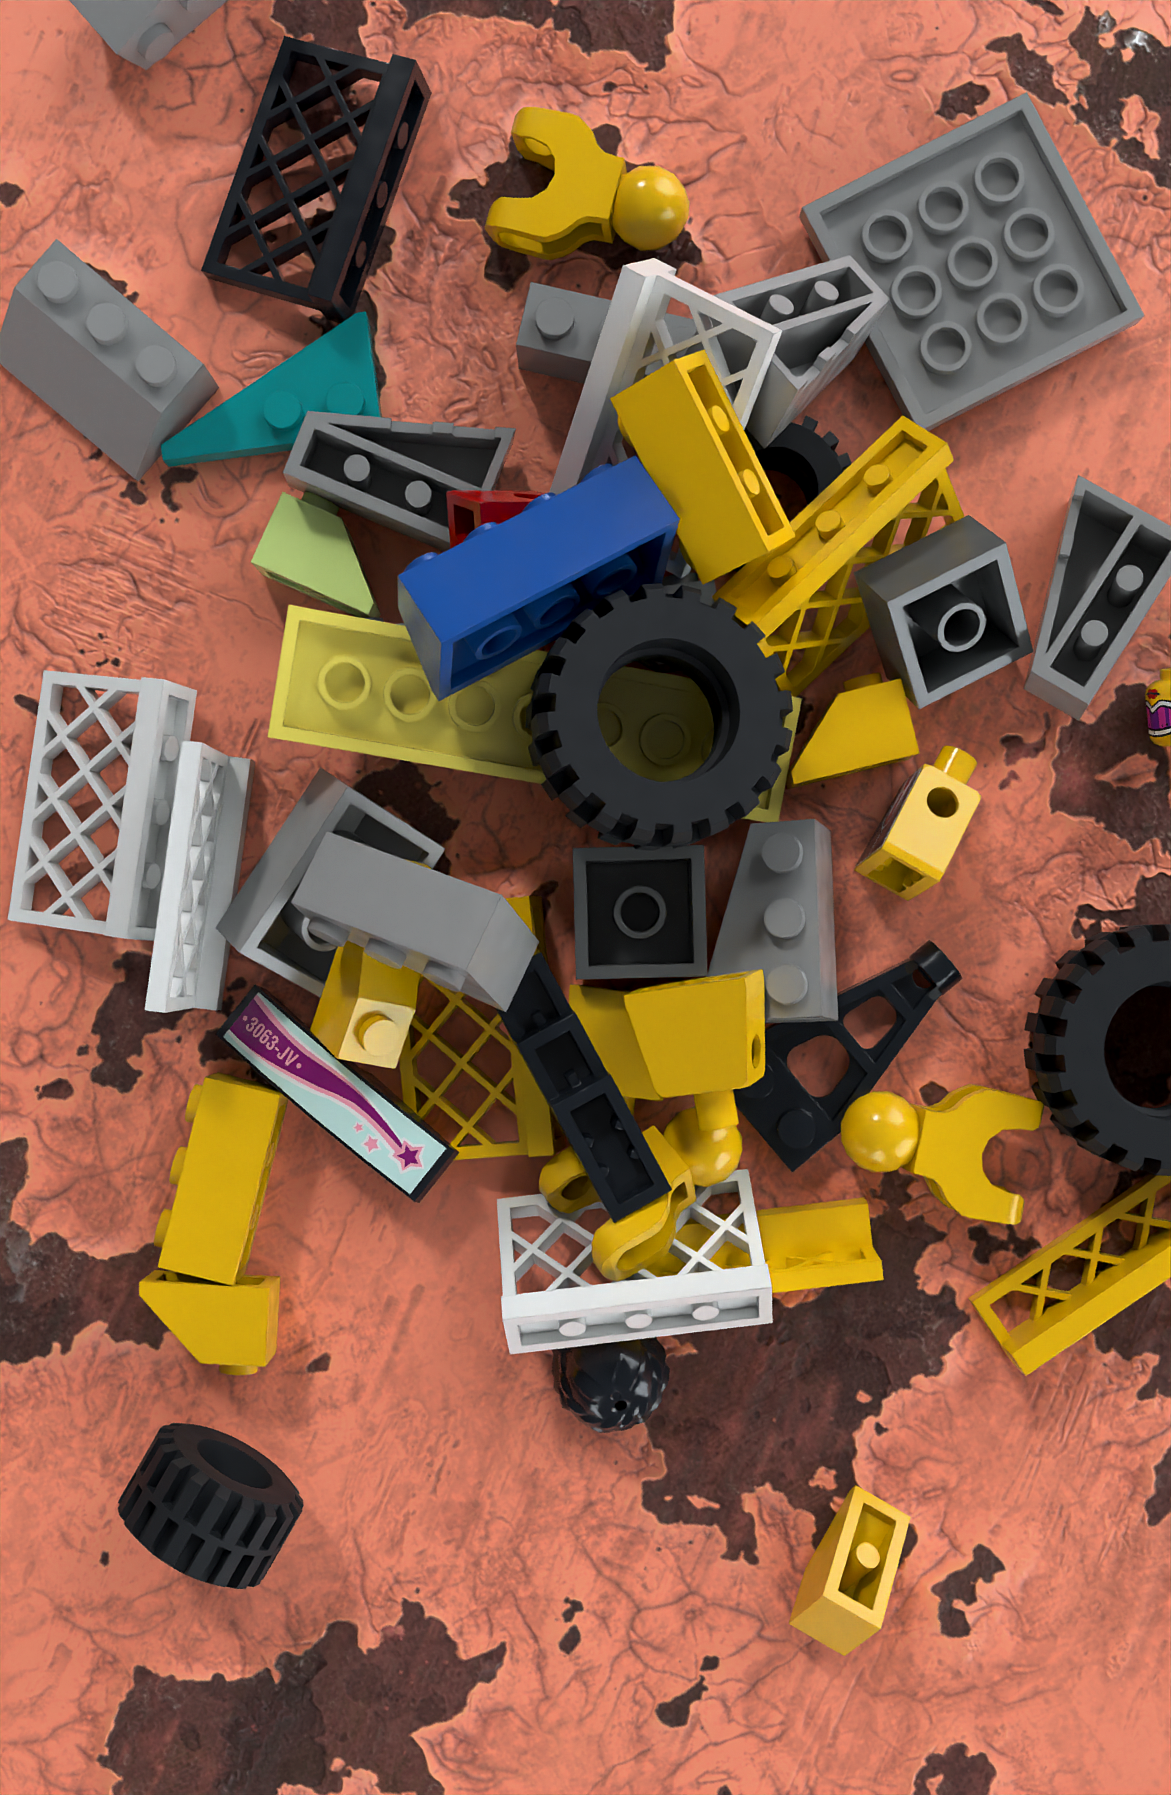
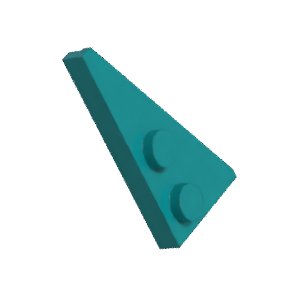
[161,312,382,467]

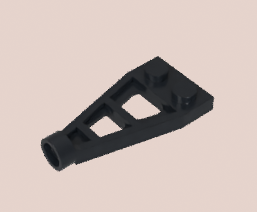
[733,940,963,1172]

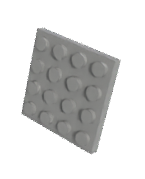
[799,92,1145,431]

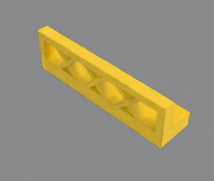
[968,1174,1171,1376]
[644,1197,884,1293]

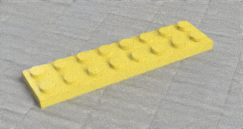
[267,605,802,823]

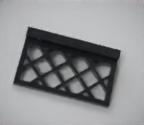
[201,36,432,323]

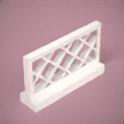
[549,258,783,578]
[8,670,197,941]
[145,740,255,1013]
[497,1169,773,1355]

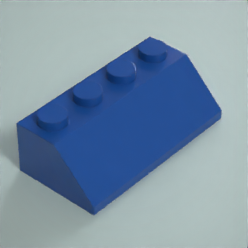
[398,455,680,701]

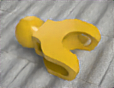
[485,107,689,260]
[841,1084,1044,1225]
[539,1106,742,1281]

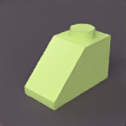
[251,492,381,618]

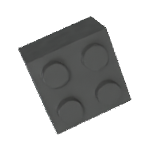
[854,515,1033,709]
[573,845,708,980]

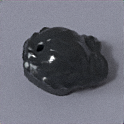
[552,1337,670,1433]

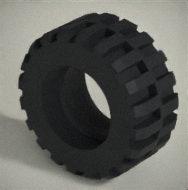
[525,583,793,851]
[1024,924,1171,1176]

